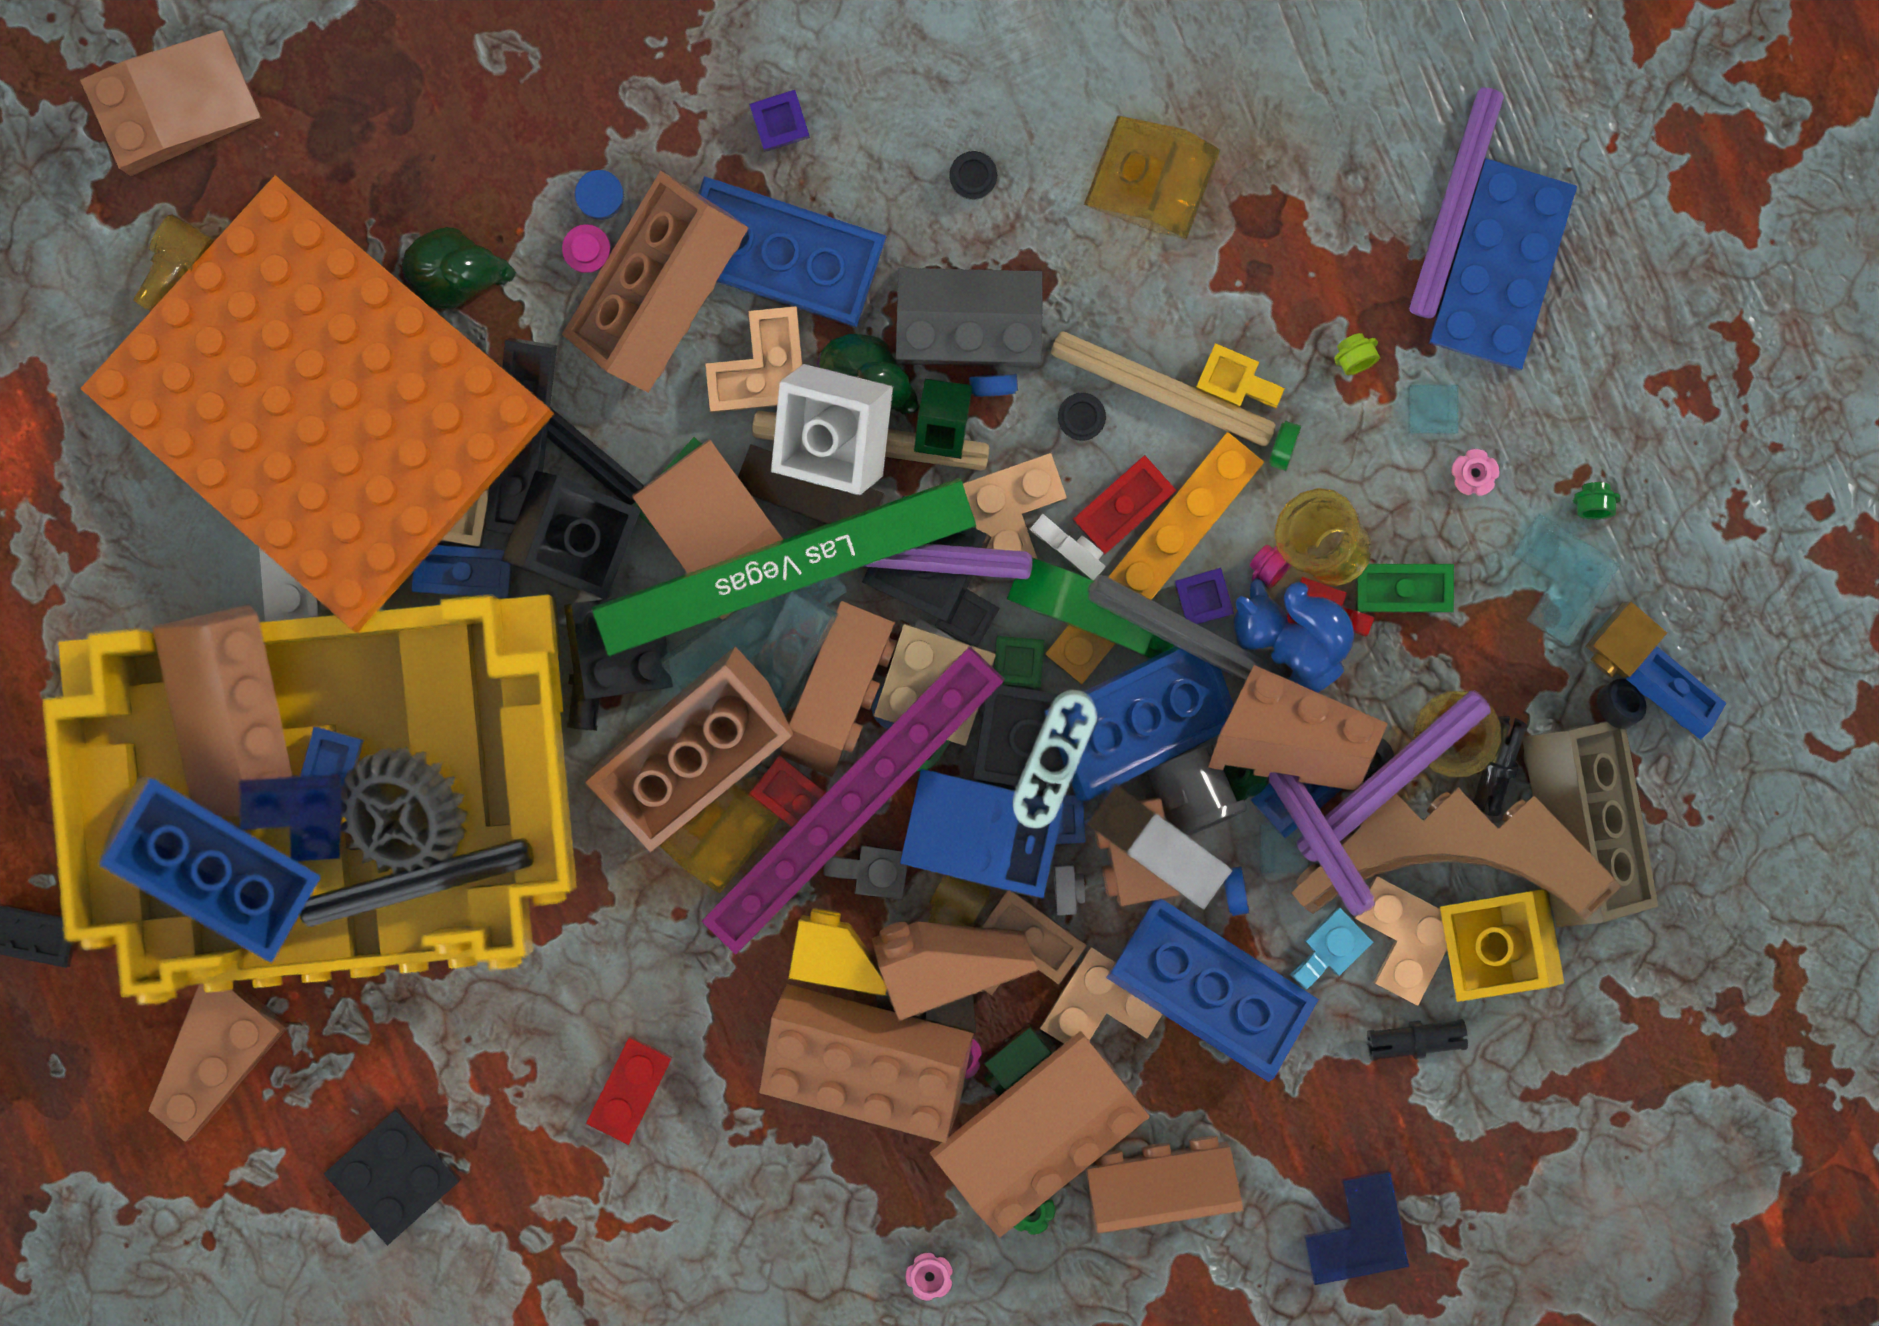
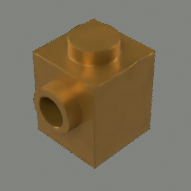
[1586,601,1668,678]

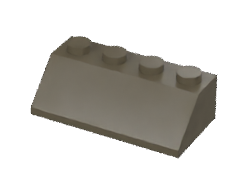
[1522,721,1658,927]

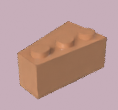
[780,601,898,777]
[1208,665,1388,791]
[148,980,289,1142]

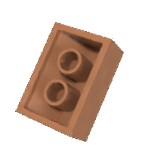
[1086,1136,1243,1233]

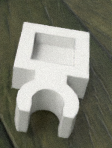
[1030,514,1106,580]

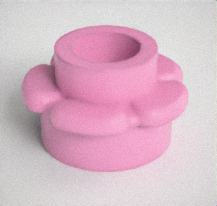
[1452,449,1499,496]
[905,1253,953,1301]

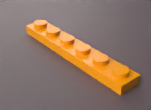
[1044,432,1264,685]

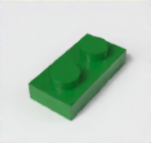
[1356,564,1454,613]

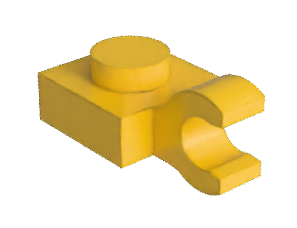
[1196,343,1285,409]

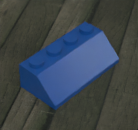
[98,777,321,963]

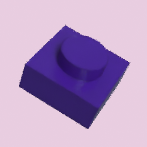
[749,90,810,152]
[1174,568,1234,624]

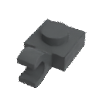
[823,845,907,900]

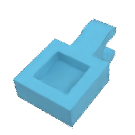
[1289,907,1373,989]

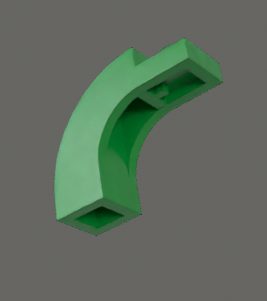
[1007,558,1173,659]

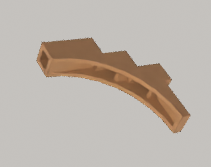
[1291,788,1621,921]

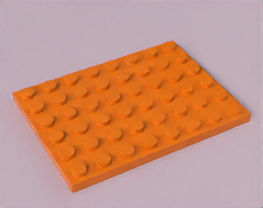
[80,175,554,633]

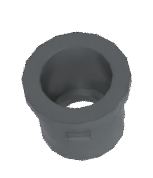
[1147,745,1248,836]

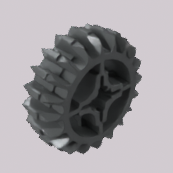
[335,746,468,874]

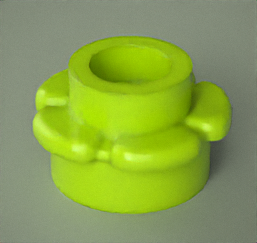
[1334,333,1380,376]

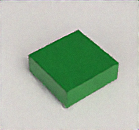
[994,636,1045,688]

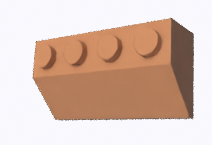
[562,170,748,393]
[152,605,298,816]
[585,646,793,852]
[930,1031,1150,1238]

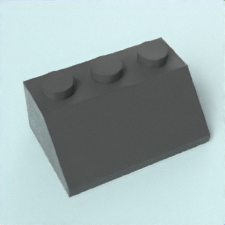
[896,268,1043,368]

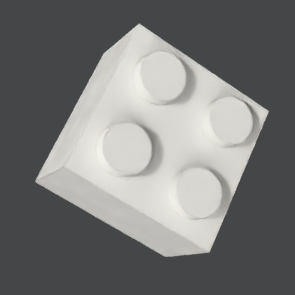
[771,364,893,495]

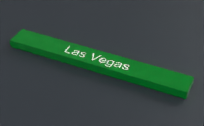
[591,478,977,656]

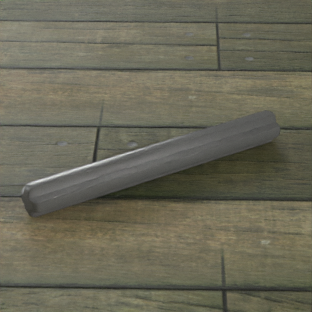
[1088,575,1287,682]

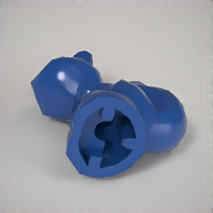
[1234,578,1355,693]

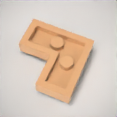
[705,306,803,413]
[963,453,1067,559]
[1353,876,1447,1006]
[1040,946,1162,1044]

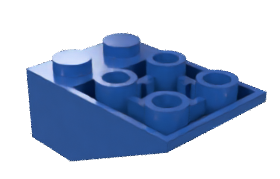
[900,769,1065,898]

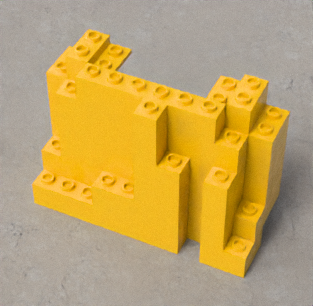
[43,595,577,1004]

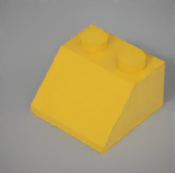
[1440,889,1564,1002]
[789,908,887,995]

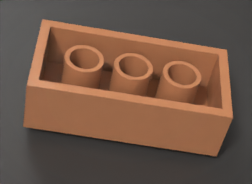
[759,984,974,1143]

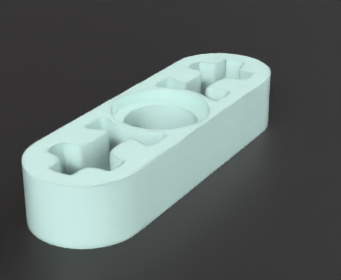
[1013,690,1096,828]

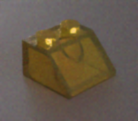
[1084,115,1221,239]
[659,782,780,894]

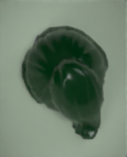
[402,227,516,309]
[816,334,919,414]

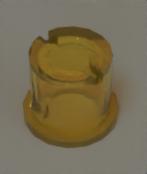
[1274,488,1372,586]
[1413,691,1501,777]

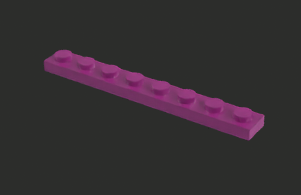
[701,646,1005,955]

